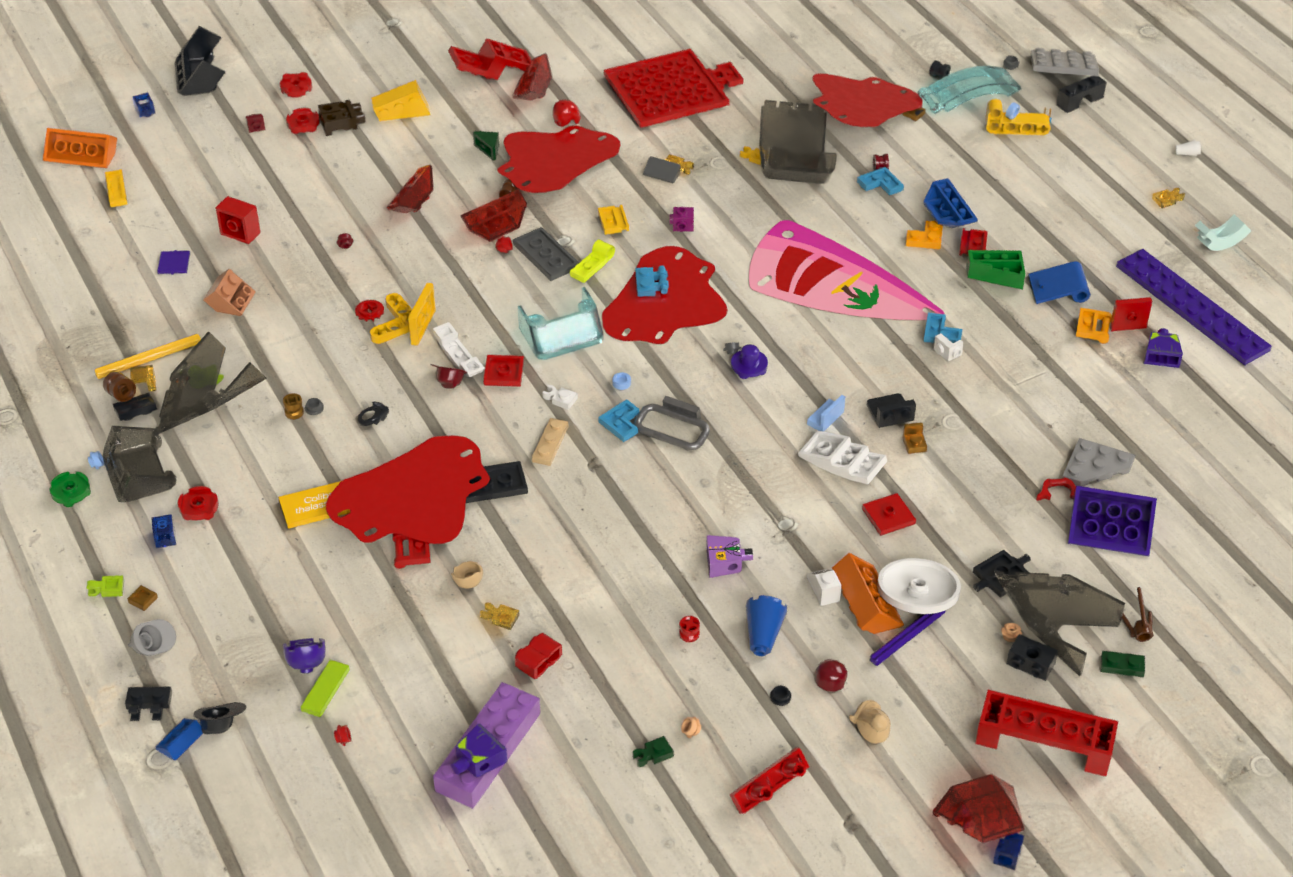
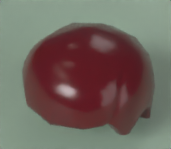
[815,659,848,692]

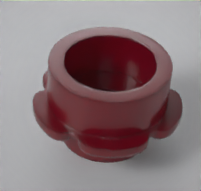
[336,233,354,249]

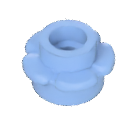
[88,451,104,470]

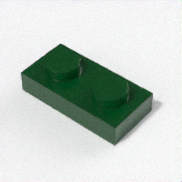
[1101,650,1145,677]

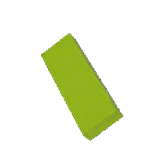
[301,660,350,718]

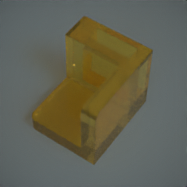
[130,365,157,392]

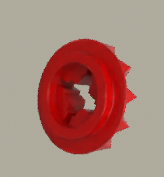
[355,300,384,322]

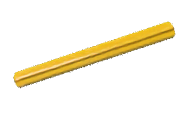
[95,334,201,379]

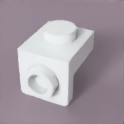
[934,333,964,362]

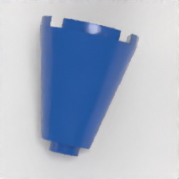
[746,595,787,656]

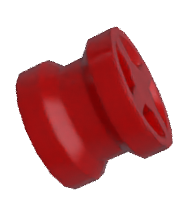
[679,616,700,642]

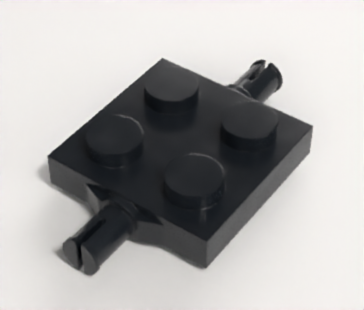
[973,550,1032,598]

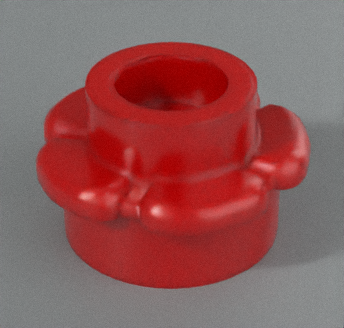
[334,725,352,746]

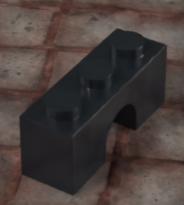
[1056,76,1107,113]

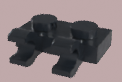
[125,686,172,721]

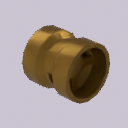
[283,393,304,420]

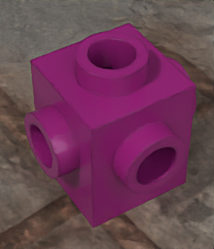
[670,207,694,232]

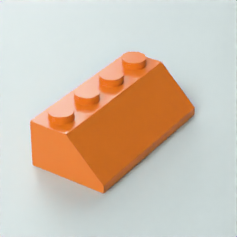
[43,128,117,168]
[832,553,904,634]

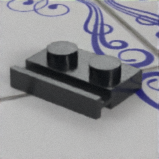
[113,393,157,421]

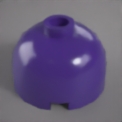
[283,638,326,673]

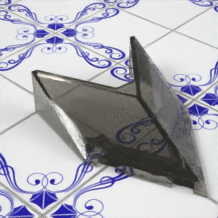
[155,331,267,435]
[995,571,1125,676]

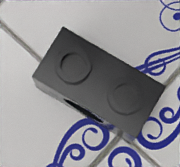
[1006,634,1058,681]

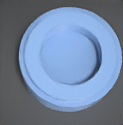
[1005,102,1020,120]
[612,372,631,390]

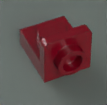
[245,113,265,133]

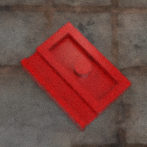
[959,228,988,256]

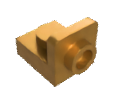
[903,422,927,454]

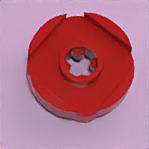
[280,72,312,97]
[286,108,320,134]
[178,486,219,521]

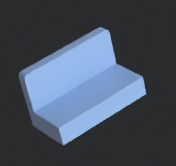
[807,395,845,432]

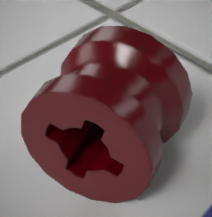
[873,154,889,171]

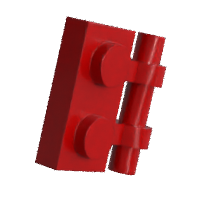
[707,61,744,90]

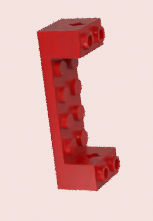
[975,690,1119,777]

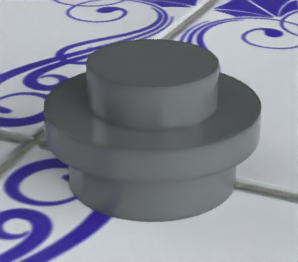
[1003,56,1019,70]
[723,342,742,354]
[305,398,324,415]

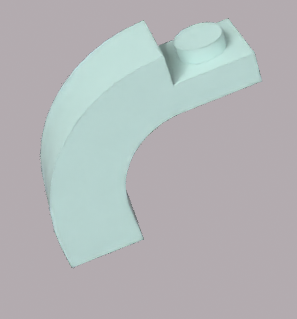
[1195,214,1251,251]

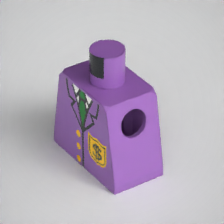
[706,535,753,578]

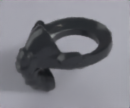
[358,401,389,426]

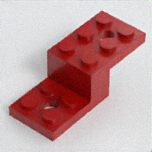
[448,38,536,80]

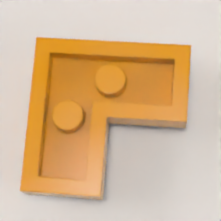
[906,221,943,249]

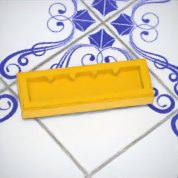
[105,169,128,207]

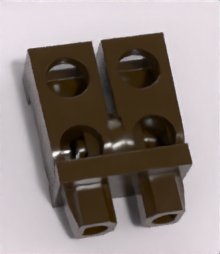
[318,99,365,136]

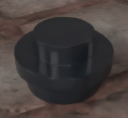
[770,685,792,706]

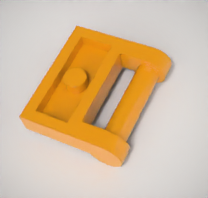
[1076,308,1112,344]

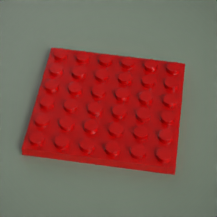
[604,48,730,128]

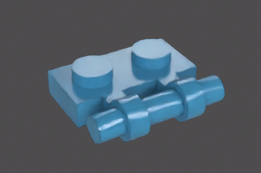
[635,265,669,297]

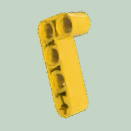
[985,99,1051,135]

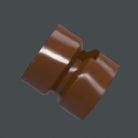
[103,372,136,402]

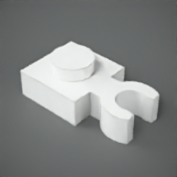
[542,385,578,410]

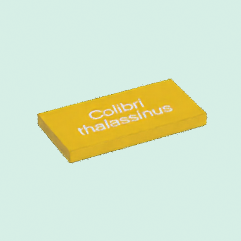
[278,481,351,529]

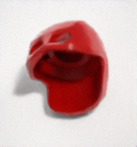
[553,99,581,127]

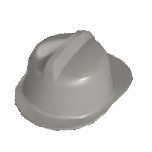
[128,619,176,656]

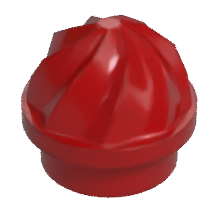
[495,236,513,253]

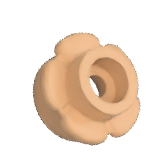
[1001,623,1022,642]
[681,717,701,738]

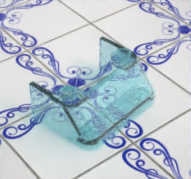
[518,287,604,360]

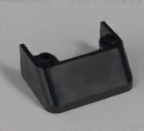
[175,26,225,96]

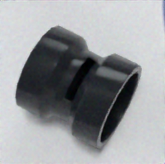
[929,60,951,80]

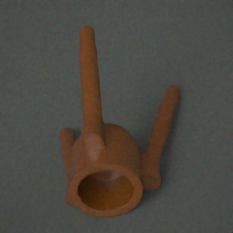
[1117,587,1154,642]

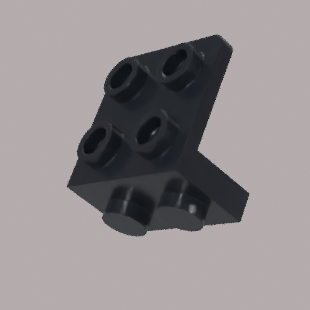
[866,393,916,428]

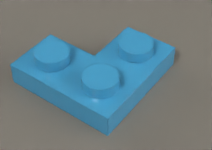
[857,167,904,196]
[924,312,963,343]
[598,399,639,442]

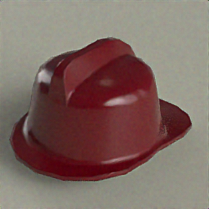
[431,364,468,389]

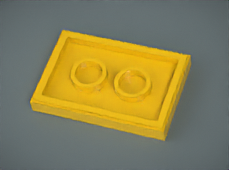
[408,283,436,346]

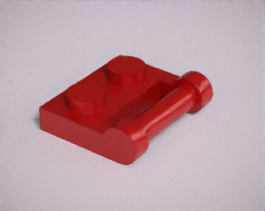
[392,533,431,569]

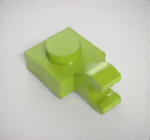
[86,575,124,597]

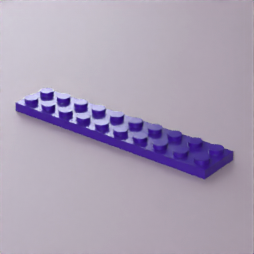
[1116,249,1272,365]

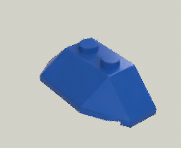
[923,178,978,228]

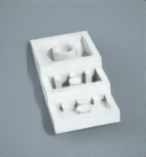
[798,430,887,484]

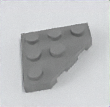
[1062,438,1135,486]

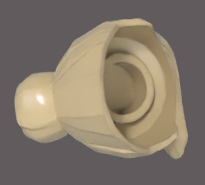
[849,700,891,744]

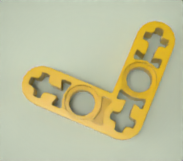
[370,293,413,344]

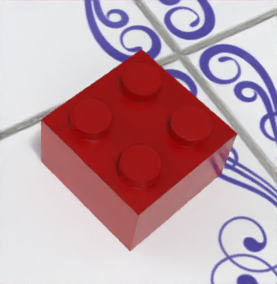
[215,196,261,244]

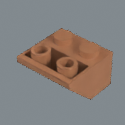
[203,269,256,316]

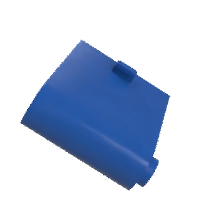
[1029,261,1090,304]

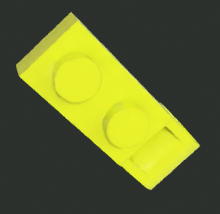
[570,239,615,283]

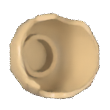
[451,561,483,589]

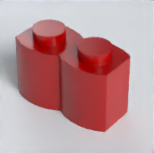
[515,633,562,679]

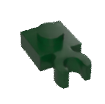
[632,736,674,767]

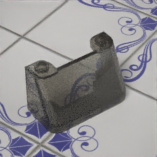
[103,425,176,503]

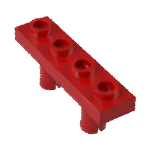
[729,748,810,814]

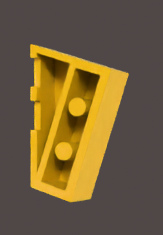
[371,80,431,121]

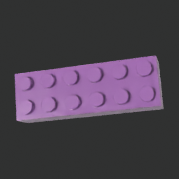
[433,682,540,809]

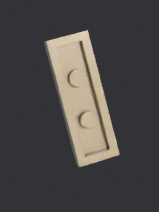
[532,418,569,466]

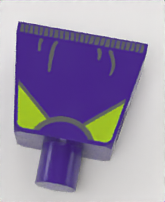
[1144,328,1183,368]
[451,723,508,777]

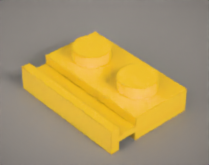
[598,205,629,234]

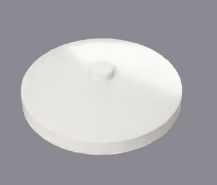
[877,558,961,614]

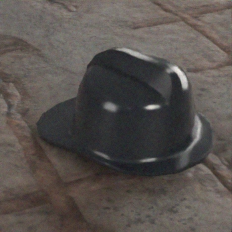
[193,702,247,734]

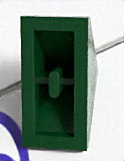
[473,131,500,161]

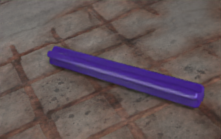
[870,611,946,666]

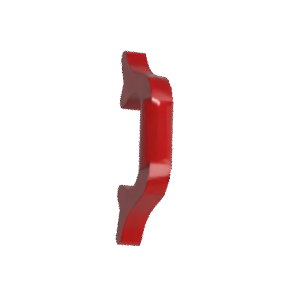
[1036,478,1076,501]

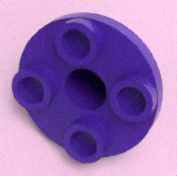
[731,344,768,379]

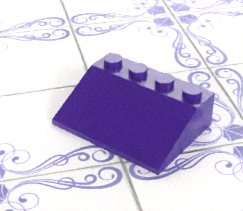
[1068,486,1157,557]

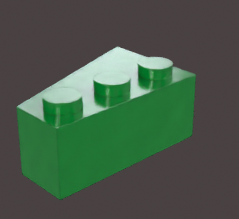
[966,250,1026,290]

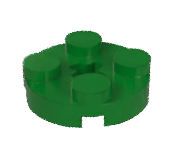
[49,471,91,507]

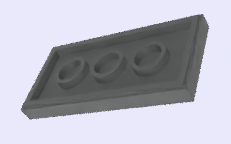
[513,227,579,281]

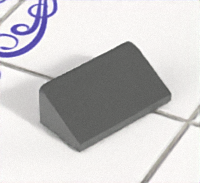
[643,156,680,183]

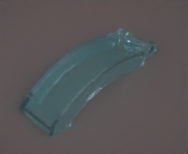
[918,66,1022,114]

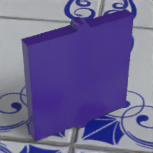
[157,250,190,275]

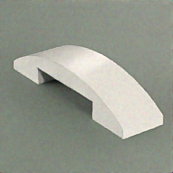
[433,322,485,377]

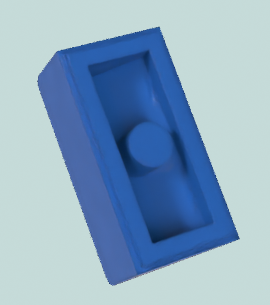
[155,718,203,760]

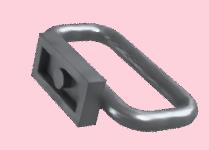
[634,396,710,450]

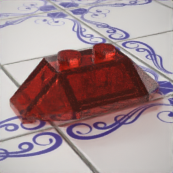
[512,53,552,100]
[386,164,434,213]
[460,189,527,242]

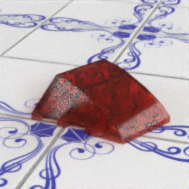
[932,774,1024,843]

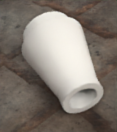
[1176,140,1201,156]

